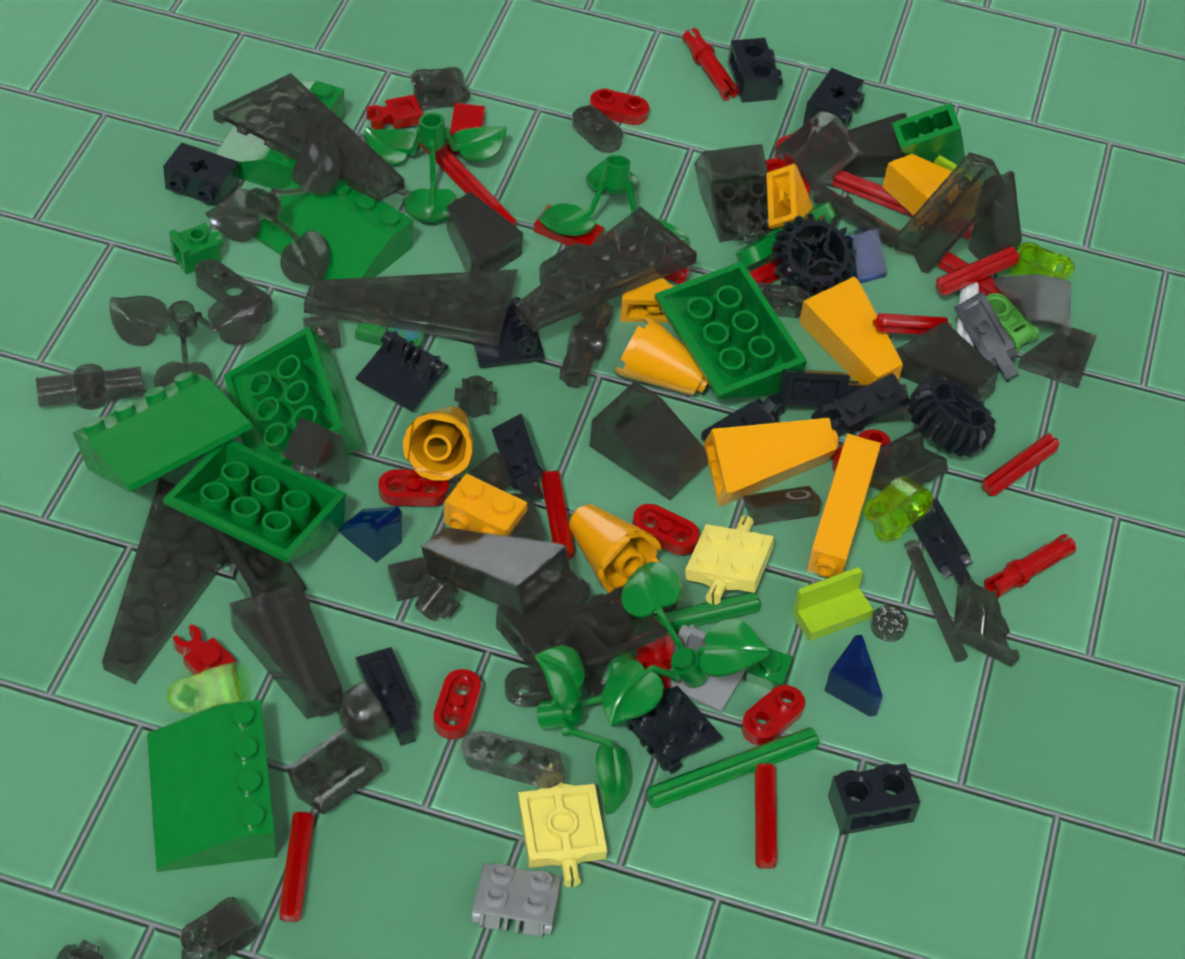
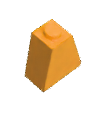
[882,154,984,231]

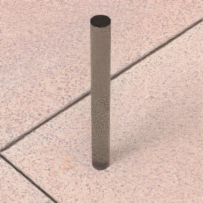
[904,540,968,662]

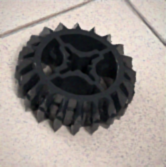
[770,213,857,299]
[907,376,996,457]

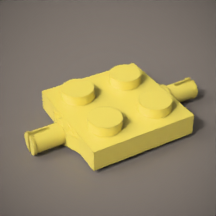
[685,515,774,605]
[518,763,607,887]

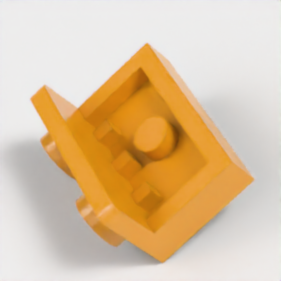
[444,473,527,552]

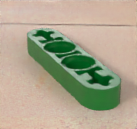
[735,200,836,267]

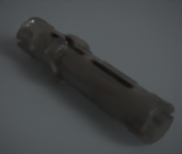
[813,184,901,248]

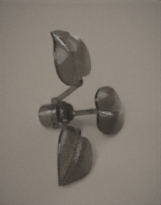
[206,137,342,287]
[110,296,269,387]

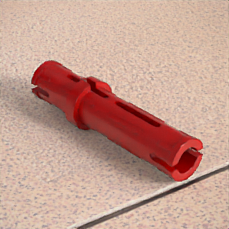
[682,28,739,101]
[984,534,1076,599]

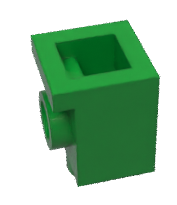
[169,223,223,275]

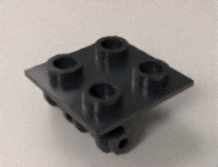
[467,297,545,367]
[356,331,448,412]
[626,685,723,774]

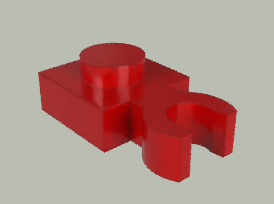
[366,94,423,129]
[173,624,237,689]
[637,632,676,689]

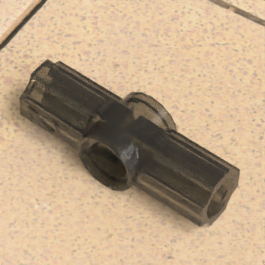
[559,297,614,389]
[36,364,144,410]

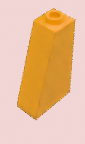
[799,277,903,385]
[704,418,838,506]
[807,434,881,577]

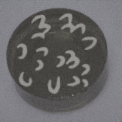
[870,605,908,642]

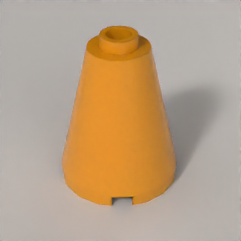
[614,314,708,396]
[403,406,473,480]
[569,504,661,595]

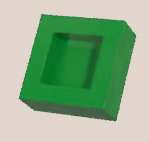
[746,648,793,690]

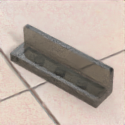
[891,152,1006,273]

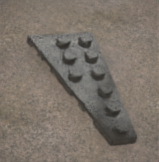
[213,73,404,201]
[515,206,697,332]
[304,269,518,346]
[102,478,241,684]

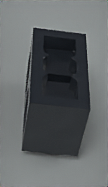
[728,38,782,103]
[828,763,921,835]

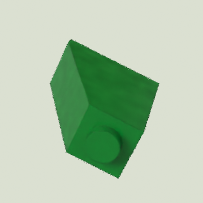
[892,103,966,166]

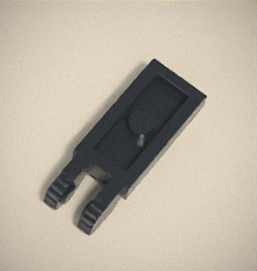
[811,373,909,437]

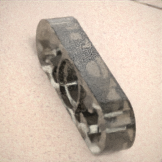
[195,259,273,325]
[461,731,566,788]

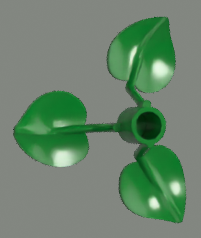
[365,112,507,223]
[539,155,689,250]
[603,562,770,727]
[534,646,636,815]

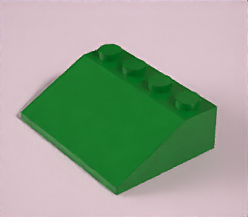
[216,80,345,192]
[252,160,413,300]
[654,261,807,400]
[224,326,363,471]
[73,371,253,493]
[163,440,346,563]
[147,700,277,872]

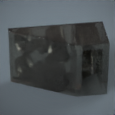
[694,144,776,243]
[589,381,708,500]

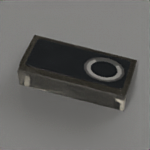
[743,486,822,526]

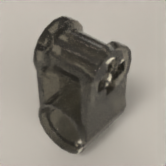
[411,67,470,110]
[180,897,260,959]

